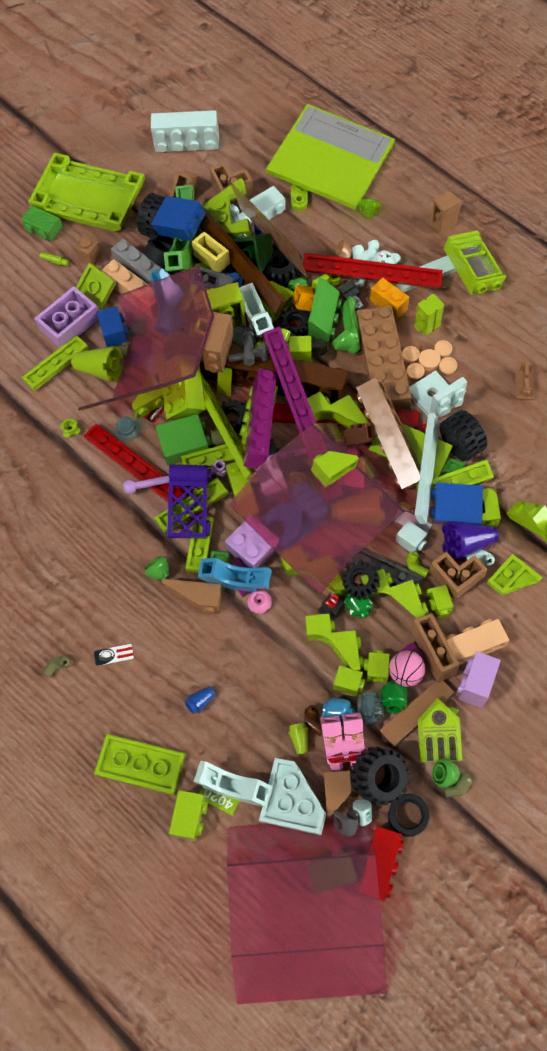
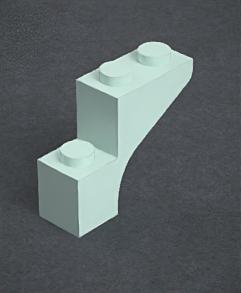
[240,283,274,337]

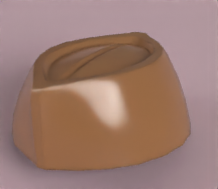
[334,240,352,258]

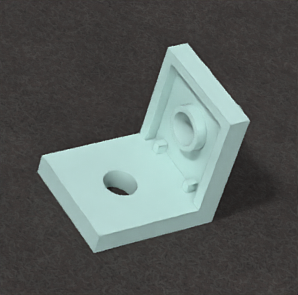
[409,371,467,418]

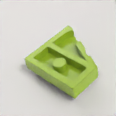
[487,554,543,596]

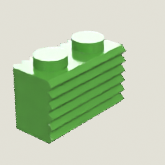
[21,205,63,241]

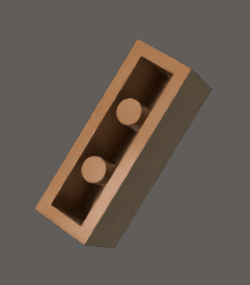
[411,613,460,682]

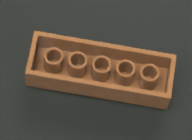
[356,306,412,410]

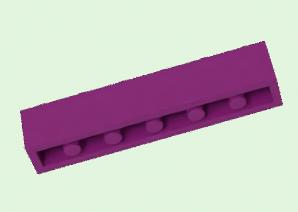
[243,368,277,471]

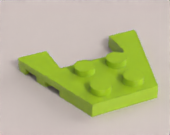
[201,178,252,236]

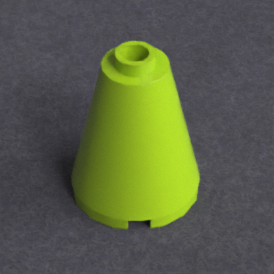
[71,346,123,382]

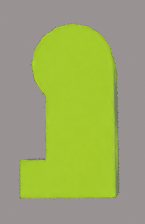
[481,488,501,527]

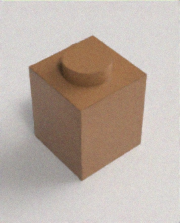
[74,236,101,265]

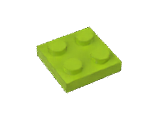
[76,263,117,311]

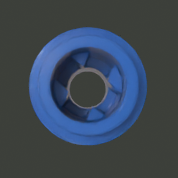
[184,686,216,714]

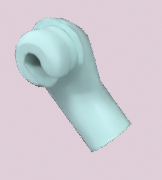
[464,550,495,566]

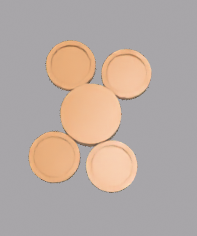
[402,340,457,380]

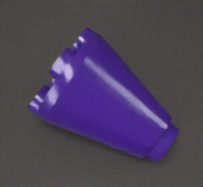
[442,521,499,560]

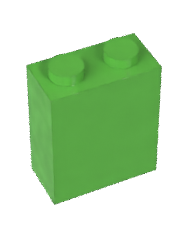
[155,414,211,466]

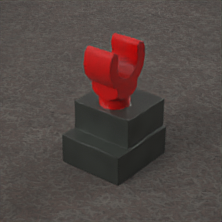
[318,593,344,620]

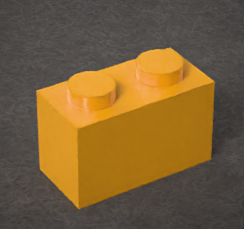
[370,278,409,320]

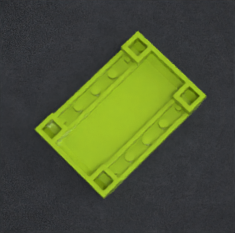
[28,153,145,232]

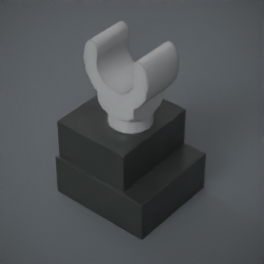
[339,279,364,310]

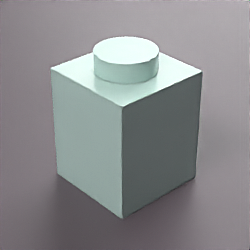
[396,520,427,552]

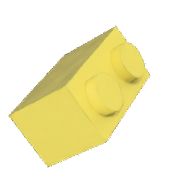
[192,232,230,272]

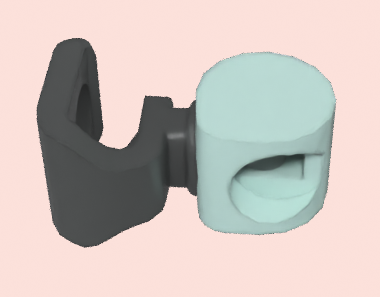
[334,799,372,837]

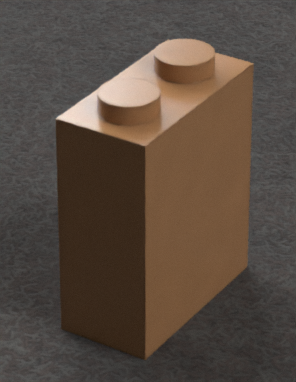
[202,312,234,373]

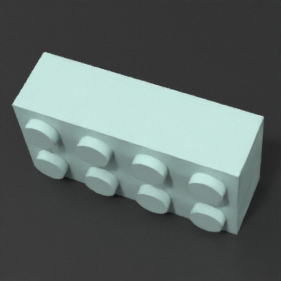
[151,110,219,152]

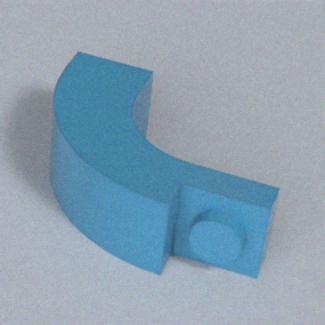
[198,558,272,592]

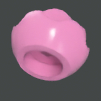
[247,590,272,614]

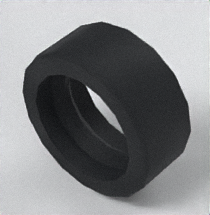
[144,239,172,266]
[388,794,430,837]

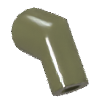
[41,656,70,678]
[444,772,472,798]

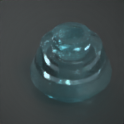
[115,417,140,441]

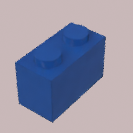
[97,306,129,347]

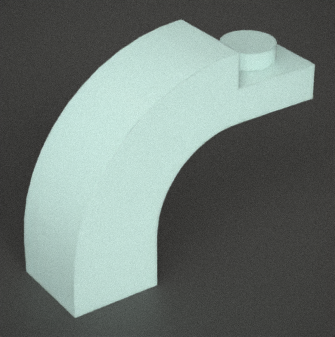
[193,761,272,807]

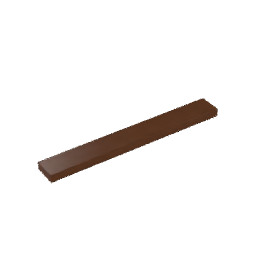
[199,208,286,314]

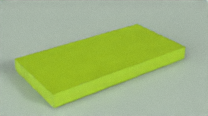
[369,423,453,478]
[94,734,186,796]

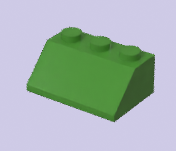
[308,278,342,345]

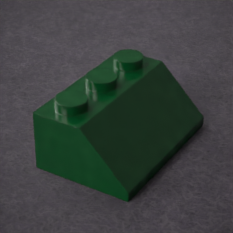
[226,233,273,274]

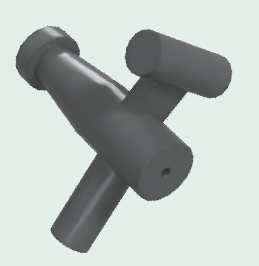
[229,331,269,366]

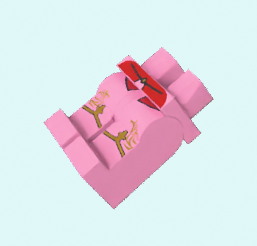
[320,713,365,772]

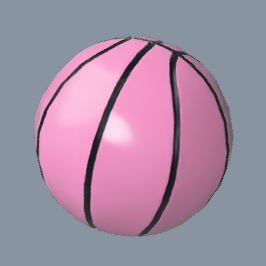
[389,650,425,687]

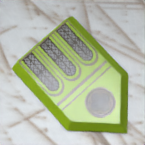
[417,698,462,762]

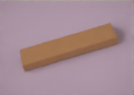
[379,680,455,747]

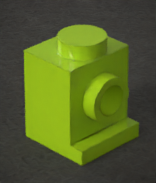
[425,585,453,618]

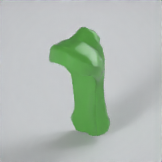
[332,296,361,354]

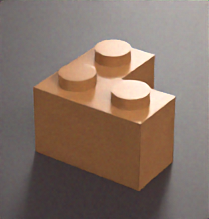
[209,163,254,203]
[429,552,488,601]

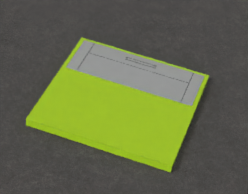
[266,104,395,210]

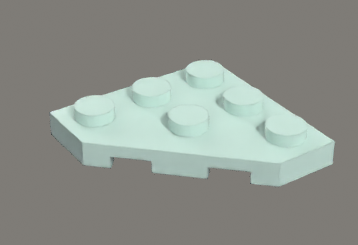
[259,758,326,836]

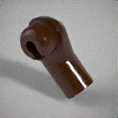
[304,705,322,736]

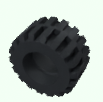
[137,193,167,241]
[262,244,301,288]
[439,410,488,462]
[350,746,410,805]

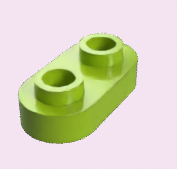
[291,184,308,212]

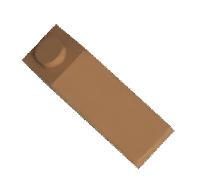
[162,579,222,615]

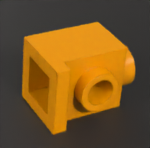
[292,285,315,311]

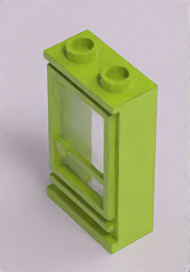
[443,230,506,295]

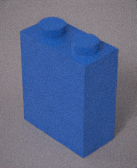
[151,196,206,241]
[429,482,483,525]

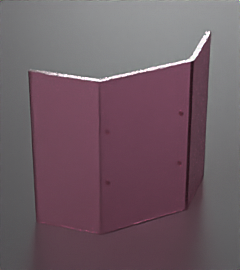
[78,265,214,411]
[230,422,416,595]
[227,819,387,1004]

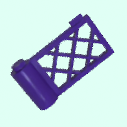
[167,464,211,539]

